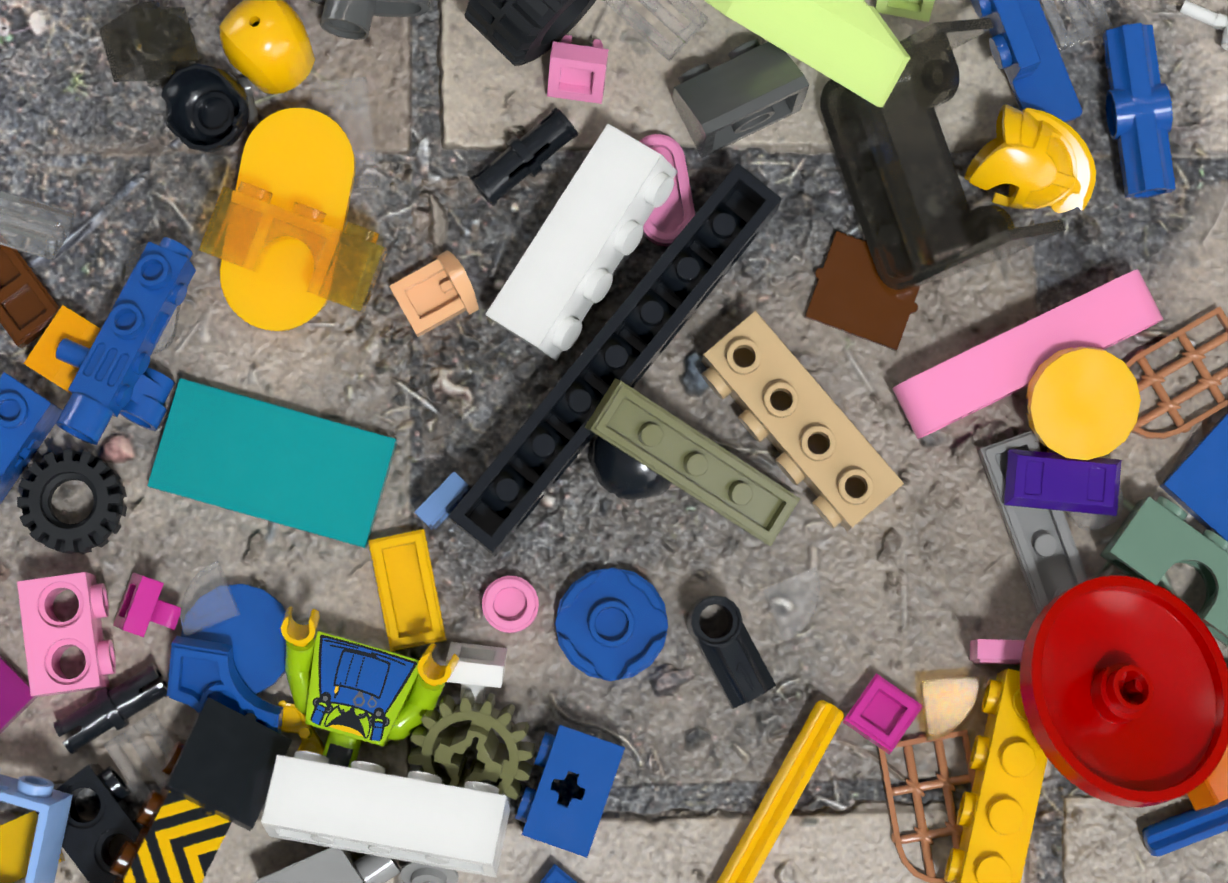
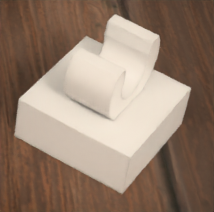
[446,642,507,704]

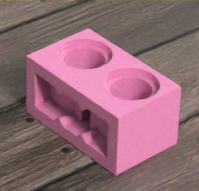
[17,572,116,697]

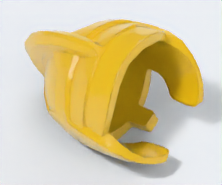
[964,104,1096,213]

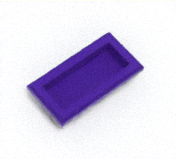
[1003,449,1122,516]

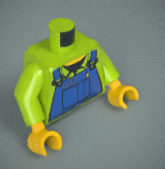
[281,606,459,768]

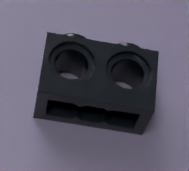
[35,764,143,883]

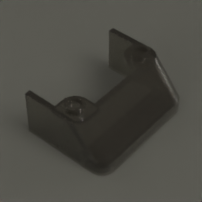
[820,18,1066,290]

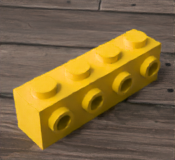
[944,668,1048,883]

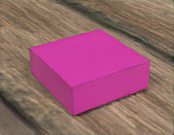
[843,673,923,755]

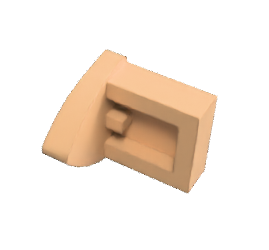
[389,251,479,338]

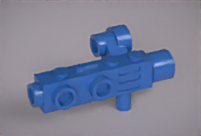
[56,237,196,445]

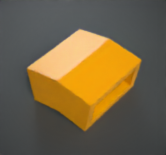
[23,305,101,394]

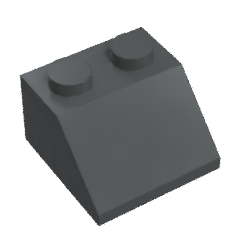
[672,39,809,158]

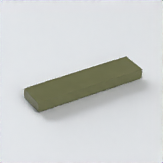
[585,379,800,546]

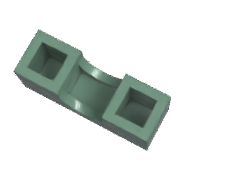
[1100,496,1228,647]

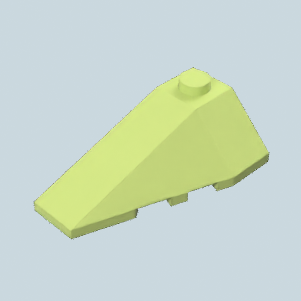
[704,0,911,107]

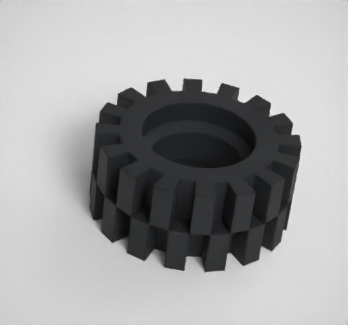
[17,449,127,554]

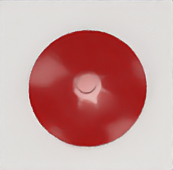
[1020,575,1228,807]

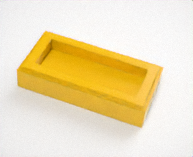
[368,529,447,652]

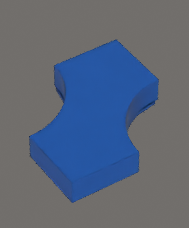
[167,636,284,734]

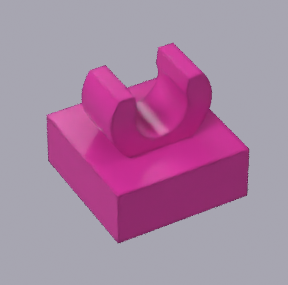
[113,572,183,637]

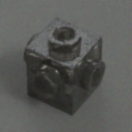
[99,1,200,87]

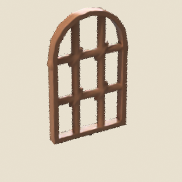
[1125,306,1228,440]
[877,730,975,883]

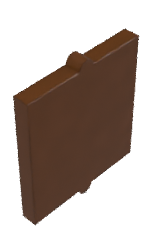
[804,231,928,351]

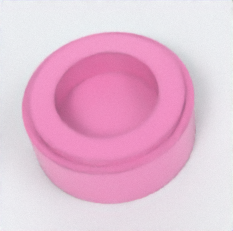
[482,576,539,633]

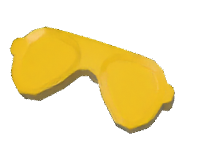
[278,700,325,755]

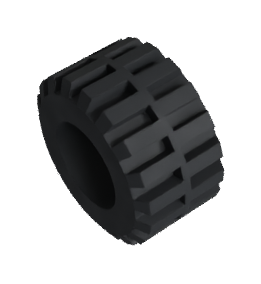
[465,0,596,66]

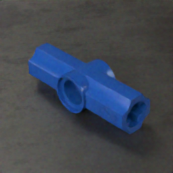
[1102,23,1176,199]

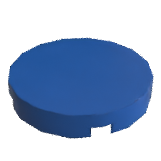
[555,568,668,681]
[181,584,286,695]

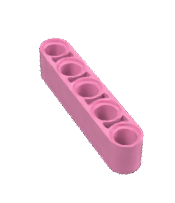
[892,269,1164,439]

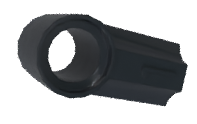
[686,596,776,709]

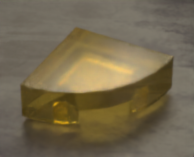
[920,677,979,741]

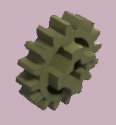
[408,690,535,800]

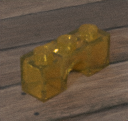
[199,181,388,313]

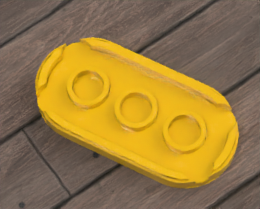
[220,108,356,331]

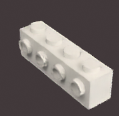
[485,124,678,361]
[261,751,510,877]

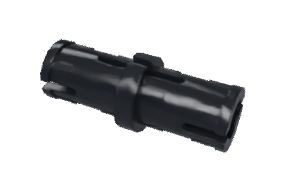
[470,107,578,206]
[53,663,168,754]

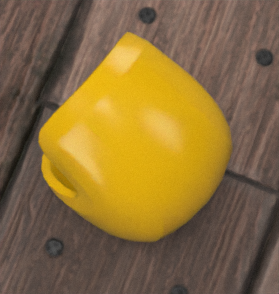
[219,0,315,94]

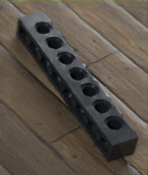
[448,163,782,557]

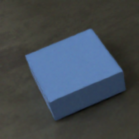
[414,471,470,530]

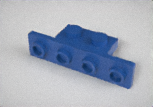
[971,0,1082,123]

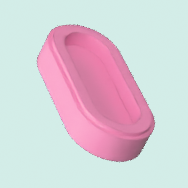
[639,134,695,247]

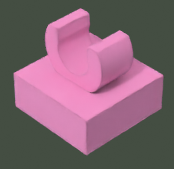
[547,35,609,104]

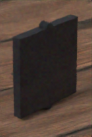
[164,697,292,831]

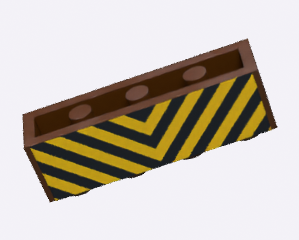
[109,741,232,883]

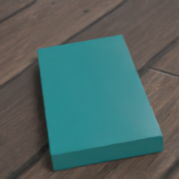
[147,378,398,549]

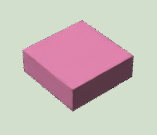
[970,639,1025,665]

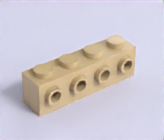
[701,311,904,532]

